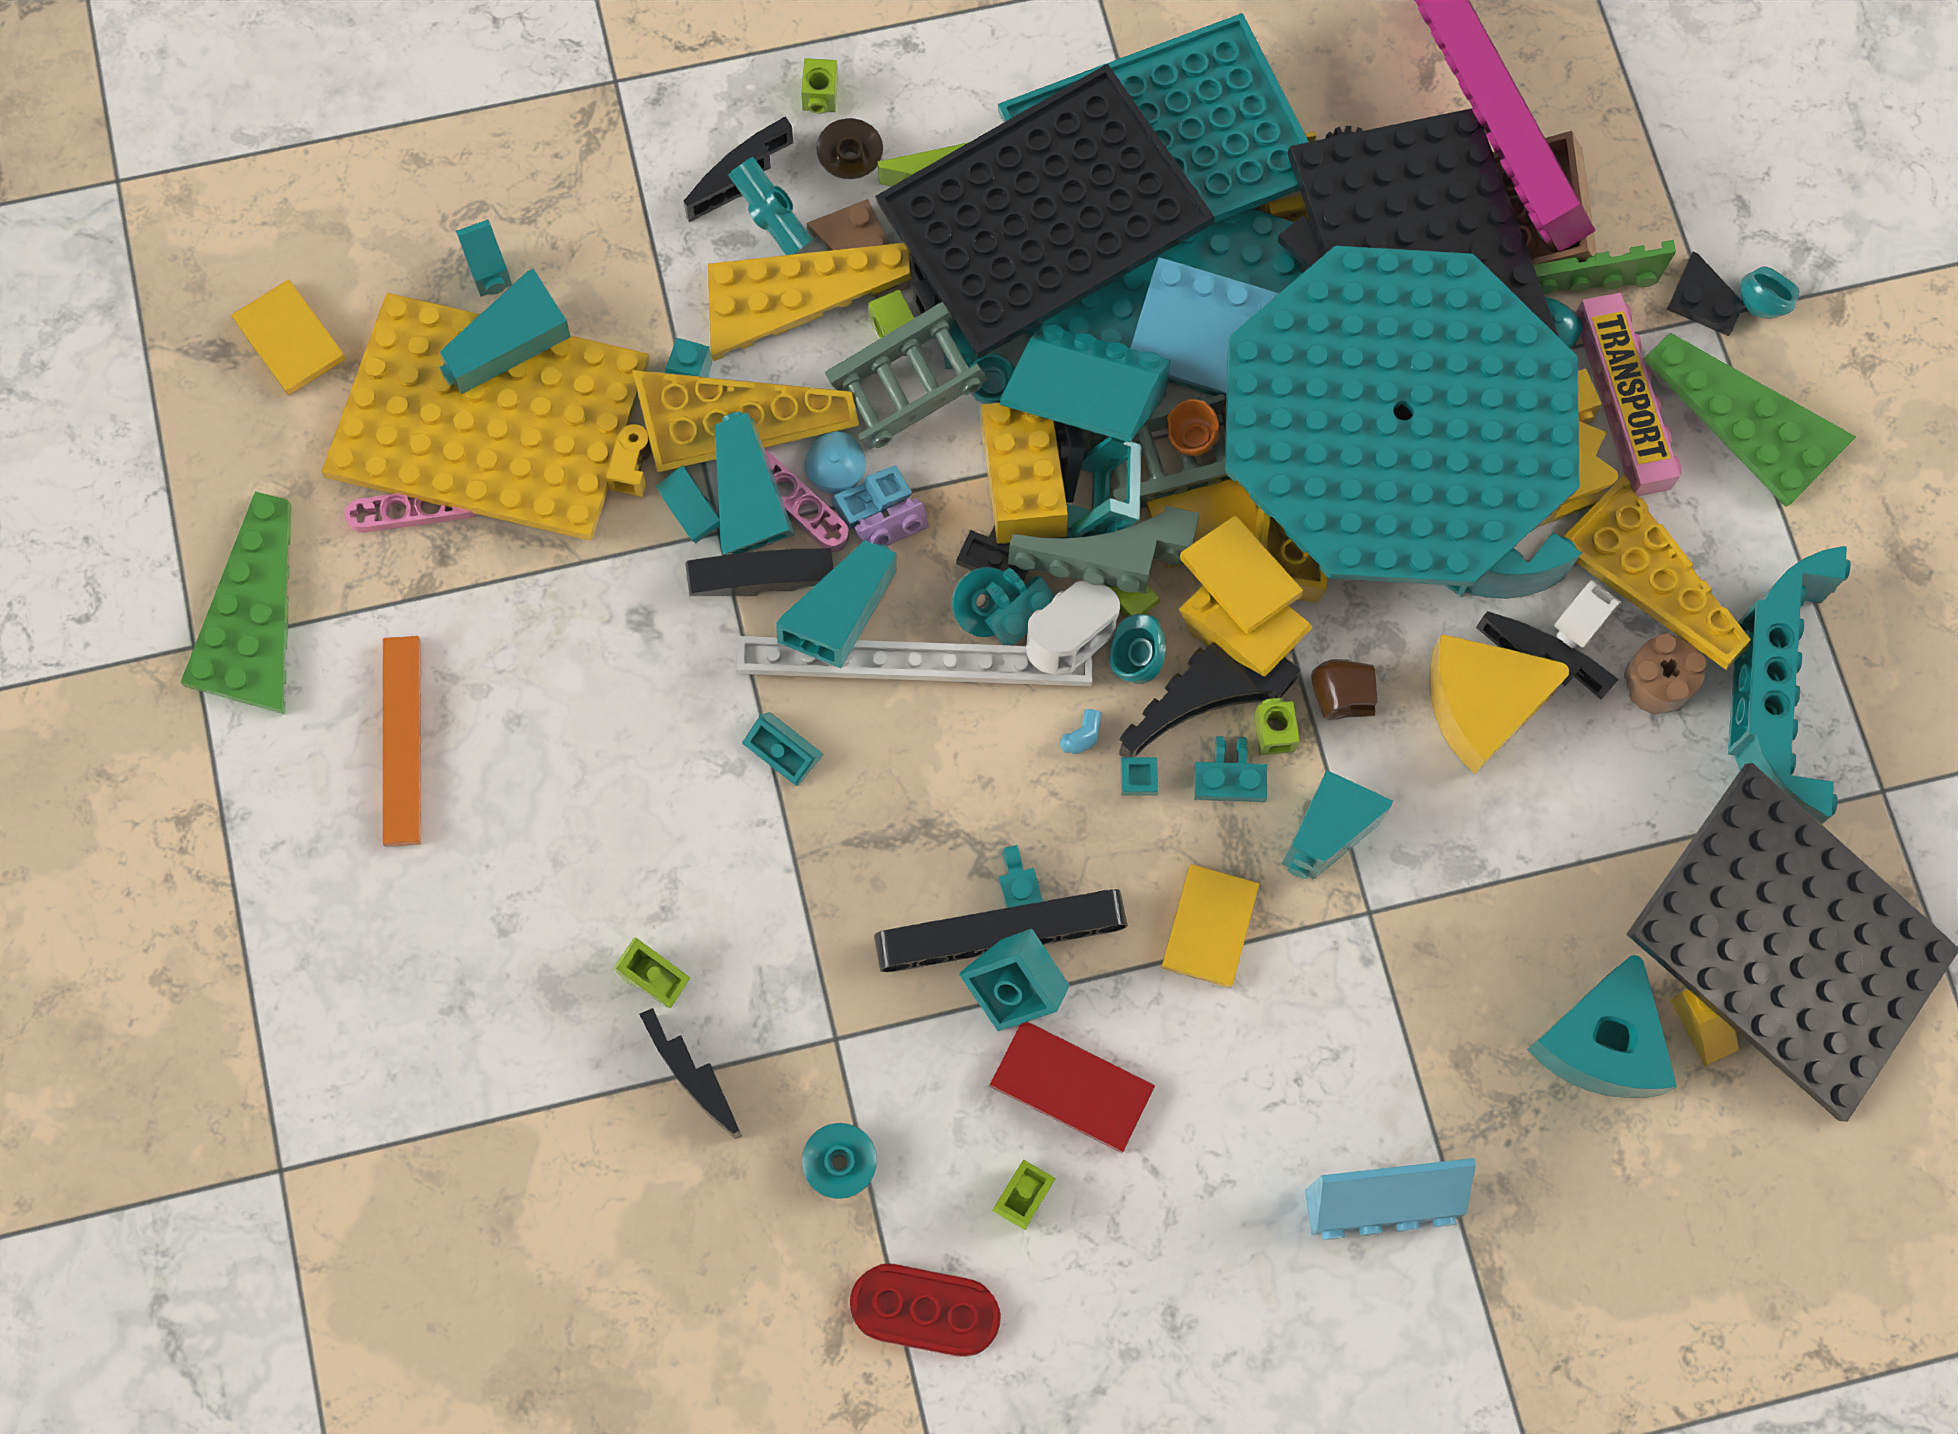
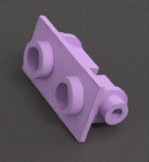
[854,498,929,546]

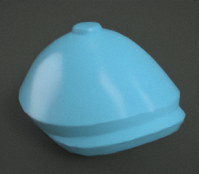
[805,431,866,494]

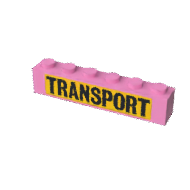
[1576,292,1681,496]

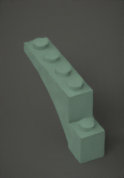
[1008,506,1200,593]

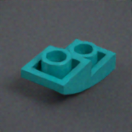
[656,466,720,544]

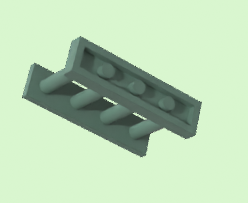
[824,301,988,449]
[1090,394,1231,509]

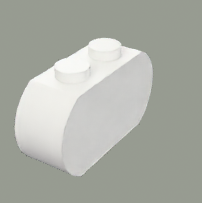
[1554,580,1621,648]
[1026,581,1120,675]

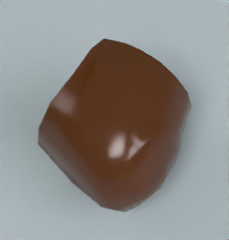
[1311,659,1378,720]

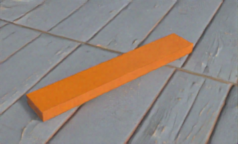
[383,636,421,847]

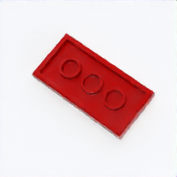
[989,1022,1155,1153]

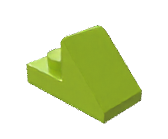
[614,937,691,1009]
[992,1159,1056,1230]

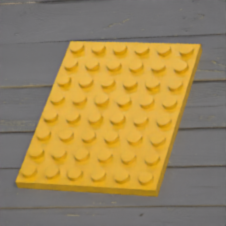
[321,292,650,541]

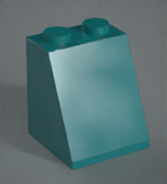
[1282,770,1393,879]

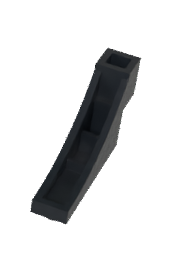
[1119,642,1301,757]

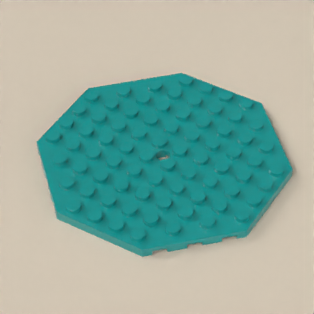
[1225,246,1580,586]

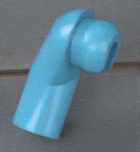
[1060,709,1102,754]

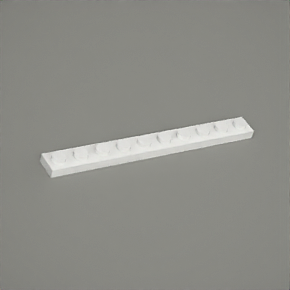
[737,636,1092,686]

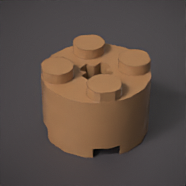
[1624,633,1707,714]

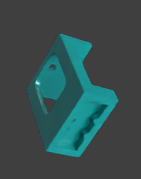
[1072,437,1141,538]

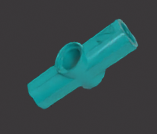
[728,157,813,255]

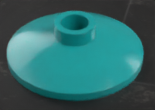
[952,567,1015,637]
[802,1123,877,1199]

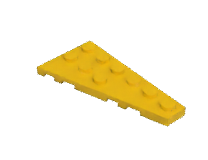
[708,243,912,361]
[632,370,859,473]
[1564,475,1751,670]

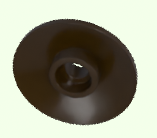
[816,118,883,179]

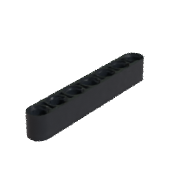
[874,889,1128,972]

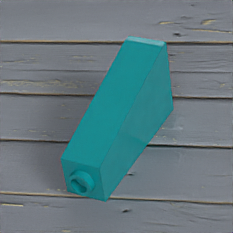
[439,268,571,394]
[715,411,795,555]
[776,540,897,669]

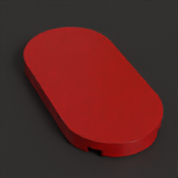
[850,1264,1001,1357]

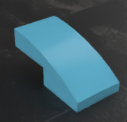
[831,465,912,529]

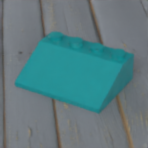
[1000,324,1171,442]

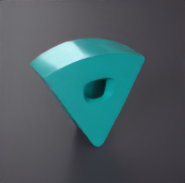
[1527,955,1677,1098]

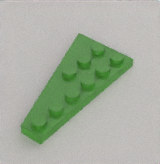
[1643,333,1856,507]
[181,491,291,714]

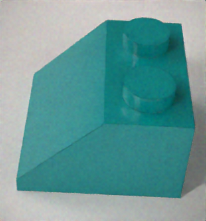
[959,929,1070,1031]

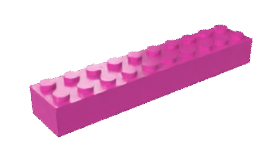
[1415,0,1596,252]

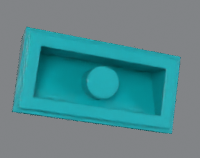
[742,712,823,786]

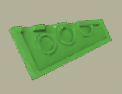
[1533,240,1676,294]

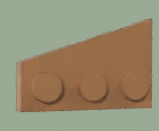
[807,199,909,299]

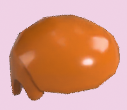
[1167,399,1220,456]

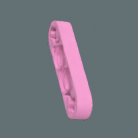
[765,450,849,552]
[344,493,477,533]

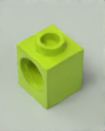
[801,58,838,114]
[869,289,914,339]
[1254,698,1300,756]

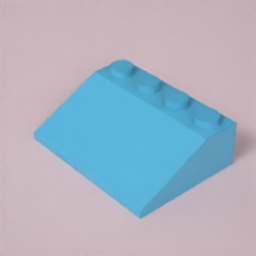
[1130,257,1279,395]
[1305,1158,1476,1240]

